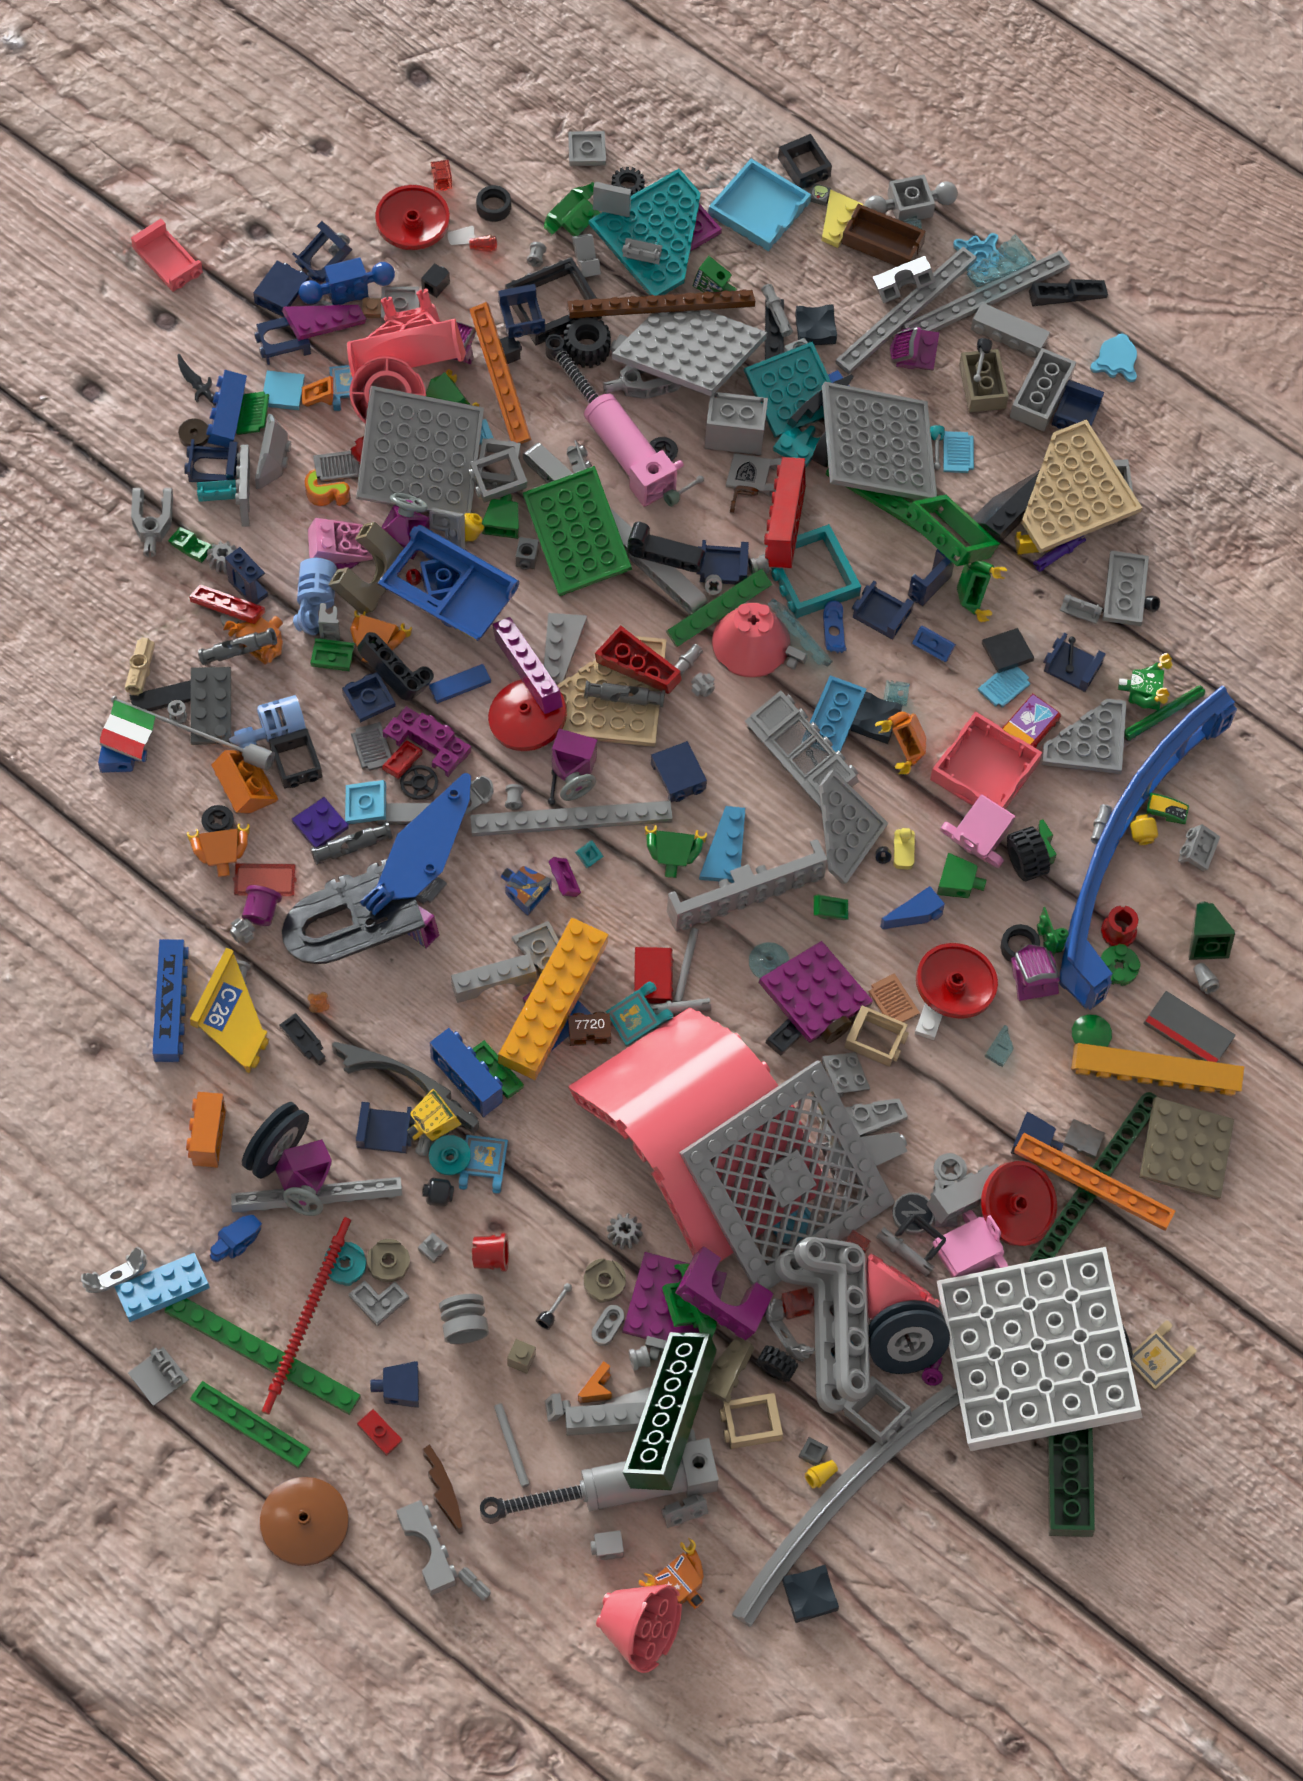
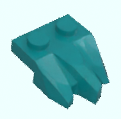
[773,425,820,468]

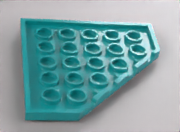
[589,169,701,296]

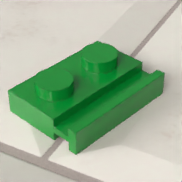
[310,638,355,672]

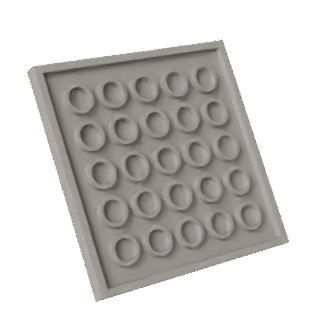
[612,310,767,397]
[822,382,937,500]
[356,386,484,514]

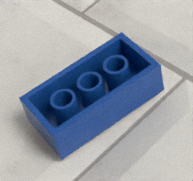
[430,1028,503,1117]

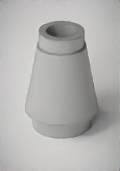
[1194,963,1219,994]

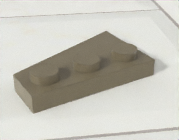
[704,1337,754,1403]

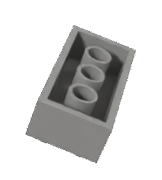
[1010,348,1076,431]

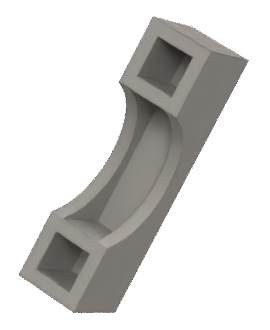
[451,953,536,1003]
[396,1500,458,1596]

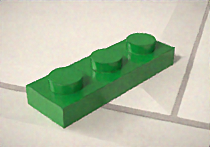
[473,1040,524,1100]

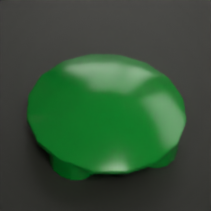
[1072,1014,1112,1047]

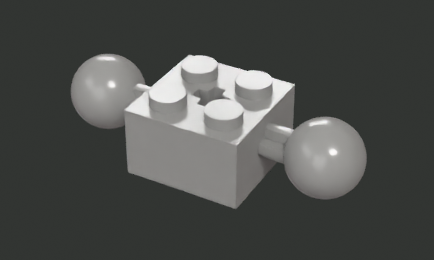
[864,174,958,223]

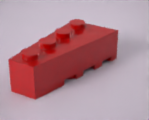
[595,625,682,694]

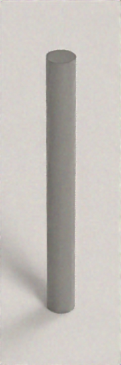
[674,928,699,1002]
[494,1404,530,1488]

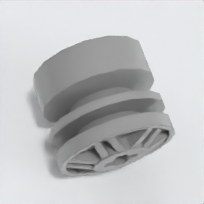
[439,1294,489,1344]

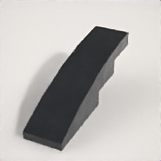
[787,374,854,428]

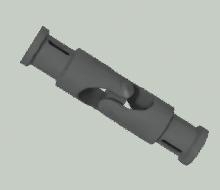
[198,628,277,666]
[584,681,665,708]
[310,822,393,865]

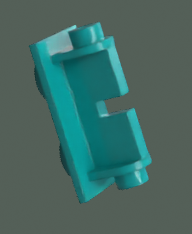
[197,480,237,502]

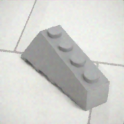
[565,1387,650,1436]

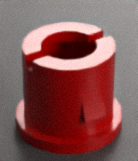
[1101,906,1139,947]
[472,1233,509,1272]

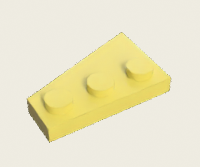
[822,189,863,248]

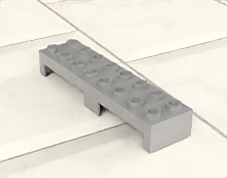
[667,839,827,931]

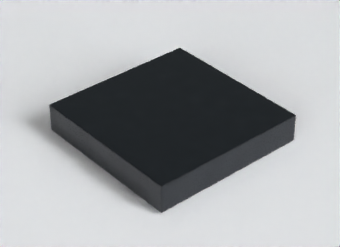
[982,628,1034,673]

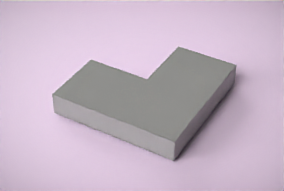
[429,508,465,550]
[349,1280,409,1326]

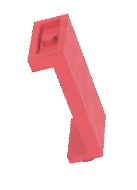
[131,219,203,292]

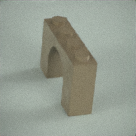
[329,522,404,614]

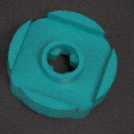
[324,1242,367,1286]

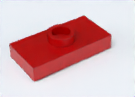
[382,740,423,779]
[357,1409,403,1456]

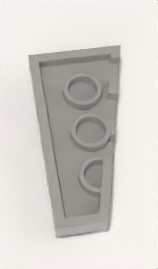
[816,1099,908,1142]

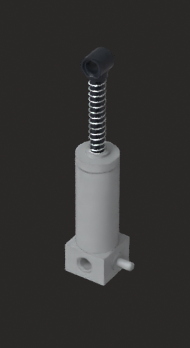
[480,1429,719,1524]

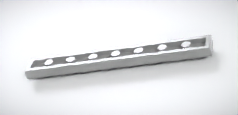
[231,1177,402,1213]

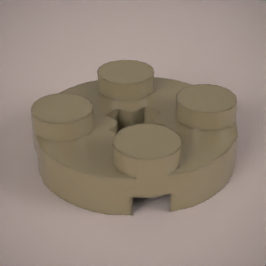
[367,1239,410,1282]
[584,1259,626,1303]

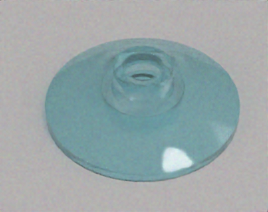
[749,942,789,978]

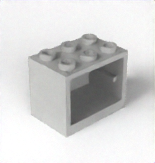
[704,392,768,455]

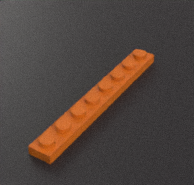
[469,302,532,444]
[1014,1133,1176,1231]

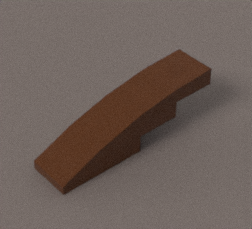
[423,1444,463,1535]

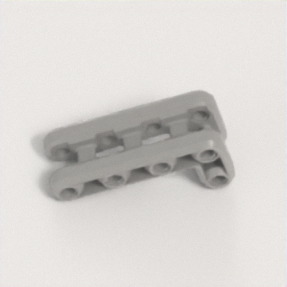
[775,1237,870,1413]

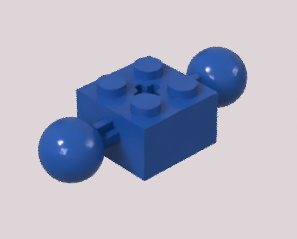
[299,257,395,305]
[420,553,461,628]

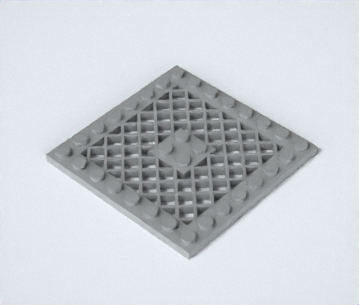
[679,1061,895,1290]

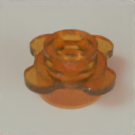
[307,992,329,1013]

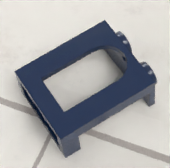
[292,221,353,282]
[498,284,545,339]
[254,317,311,365]
[184,439,239,482]
[225,547,268,604]

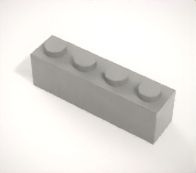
[971,302,1050,358]
[927,1164,999,1224]

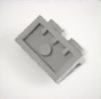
[1178,824,1220,871]

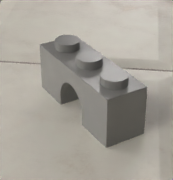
[873,256,935,303]

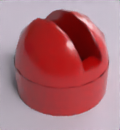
[406,569,421,586]

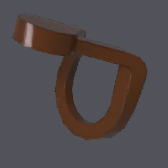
[730,485,759,513]

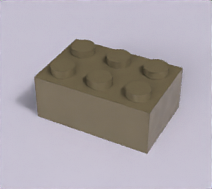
[959,349,1009,413]

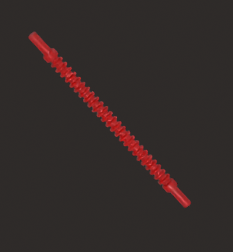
[261,1217,352,1415]

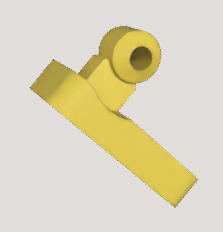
[893,828,915,870]

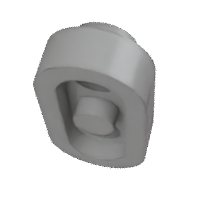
[592,1305,624,1346]

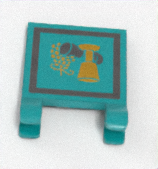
[605,981,673,1046]

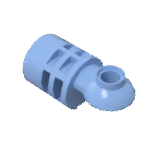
[293,558,337,635]
[229,695,306,749]

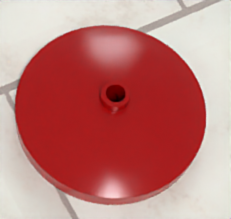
[375,185,450,250]
[488,679,567,751]
[916,943,998,1019]
[981,1161,1057,1246]

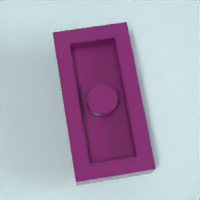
[548,857,581,897]

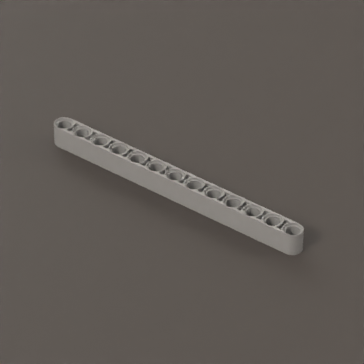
[522,443,707,615]

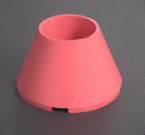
[350,357,426,424]
[867,1253,941,1320]

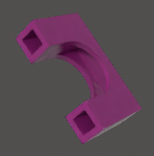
[675,1246,774,1340]

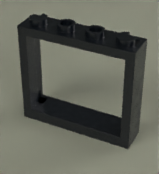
[505,257,602,346]

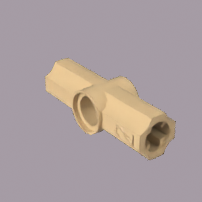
[125,638,155,695]

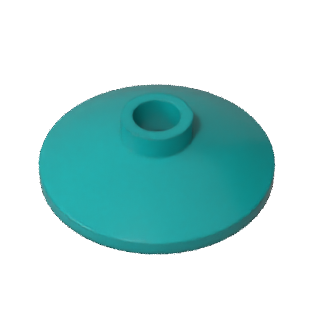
[429,1135,471,1175]

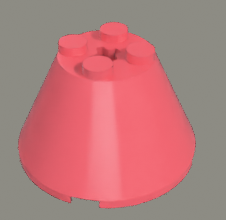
[712,603,790,677]
[596,1584,682,1673]

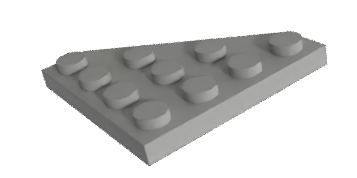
[1042,699,1126,774]
[819,770,888,884]

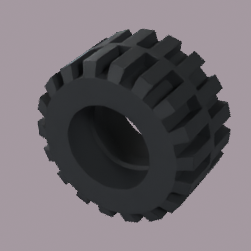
[564,317,611,368]
[1007,826,1050,882]

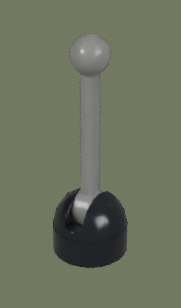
[974,338,993,382]
[536,1283,572,1330]

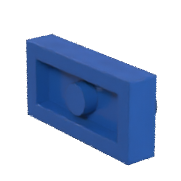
[912,625,956,662]

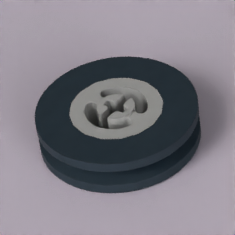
[242,1102,309,1179]
[869,1300,950,1374]

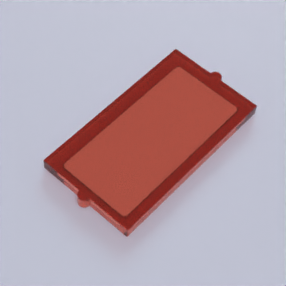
[233,863,297,896]

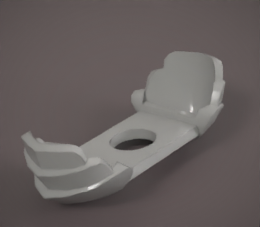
[464,776,494,816]
[81,1247,148,1293]
[765,1298,815,1362]

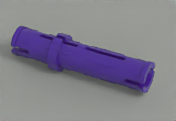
[1033,535,1086,572]

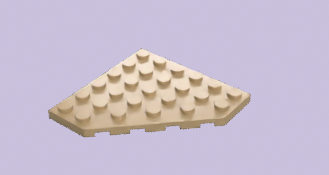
[1022,419,1142,553]
[557,636,667,747]

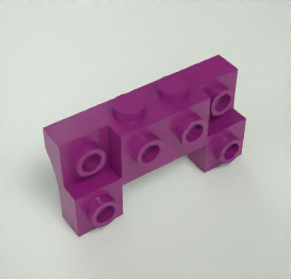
[383,706,471,777]

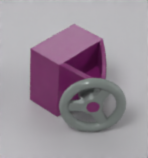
[381,493,430,560]
[552,728,598,801]
[275,1139,332,1216]

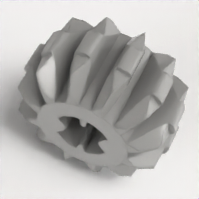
[207,541,237,574]
[607,1213,643,1250]

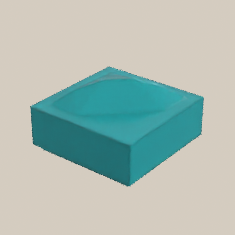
[575,840,604,868]

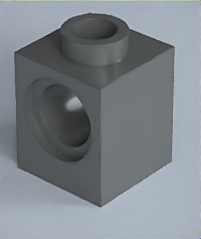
[516,537,539,570]

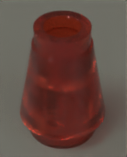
[469,234,497,253]

